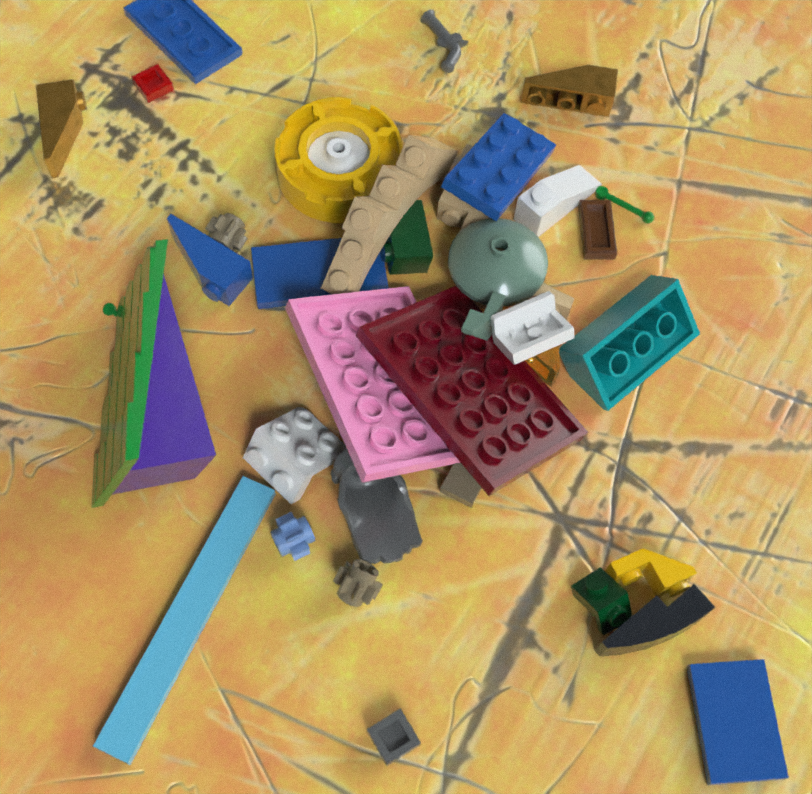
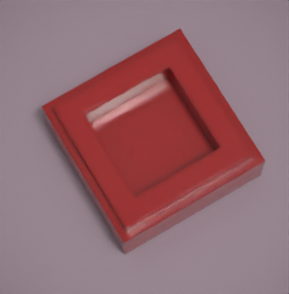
[131,64,174,103]

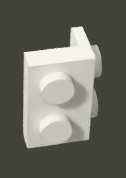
[490,291,575,365]

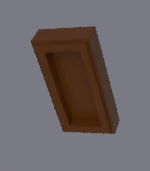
[578,200,617,260]

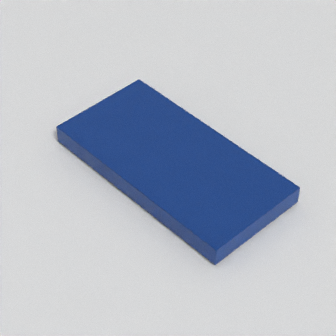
[123,0,243,85]
[251,238,389,309]

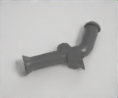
[421,9,468,73]

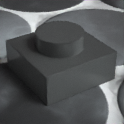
[367,708,421,766]

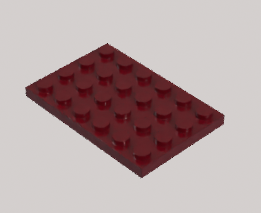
[355,286,588,496]

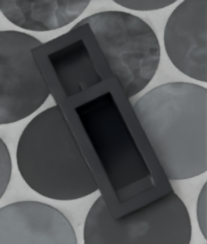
[595,584,715,656]

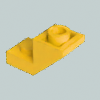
[605,548,697,598]

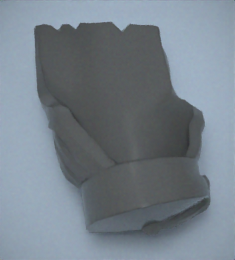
[331,449,423,564]

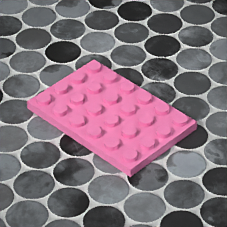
[285,286,460,483]

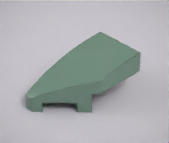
[461,292,506,341]

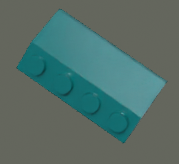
[557,275,700,411]

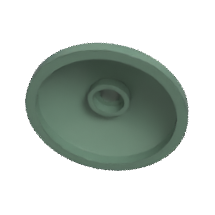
[448,218,548,307]

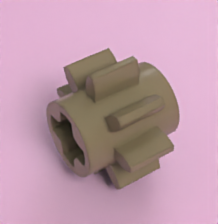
[205,213,248,251]
[333,559,383,607]

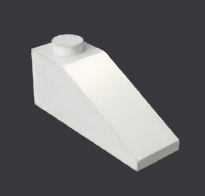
[514,165,602,237]

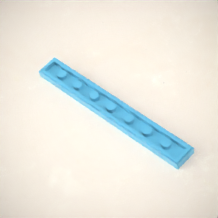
[93,476,276,765]

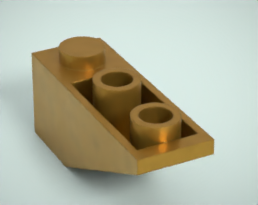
[520,65,618,117]

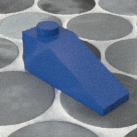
[167,214,253,306]

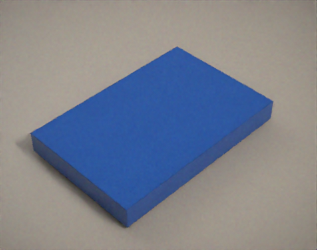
[686,659,789,786]

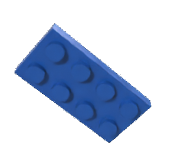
[441,113,557,221]

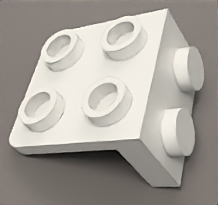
[243,407,347,505]

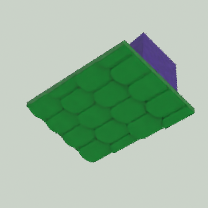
[91,239,216,508]

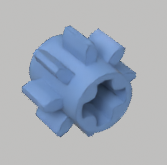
[270,512,316,561]

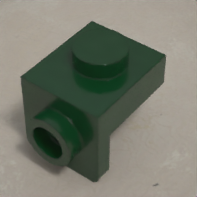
[571,567,632,635]

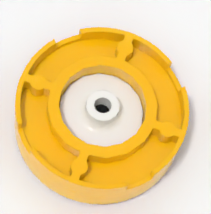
[274,97,403,223]

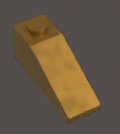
[36,79,87,178]

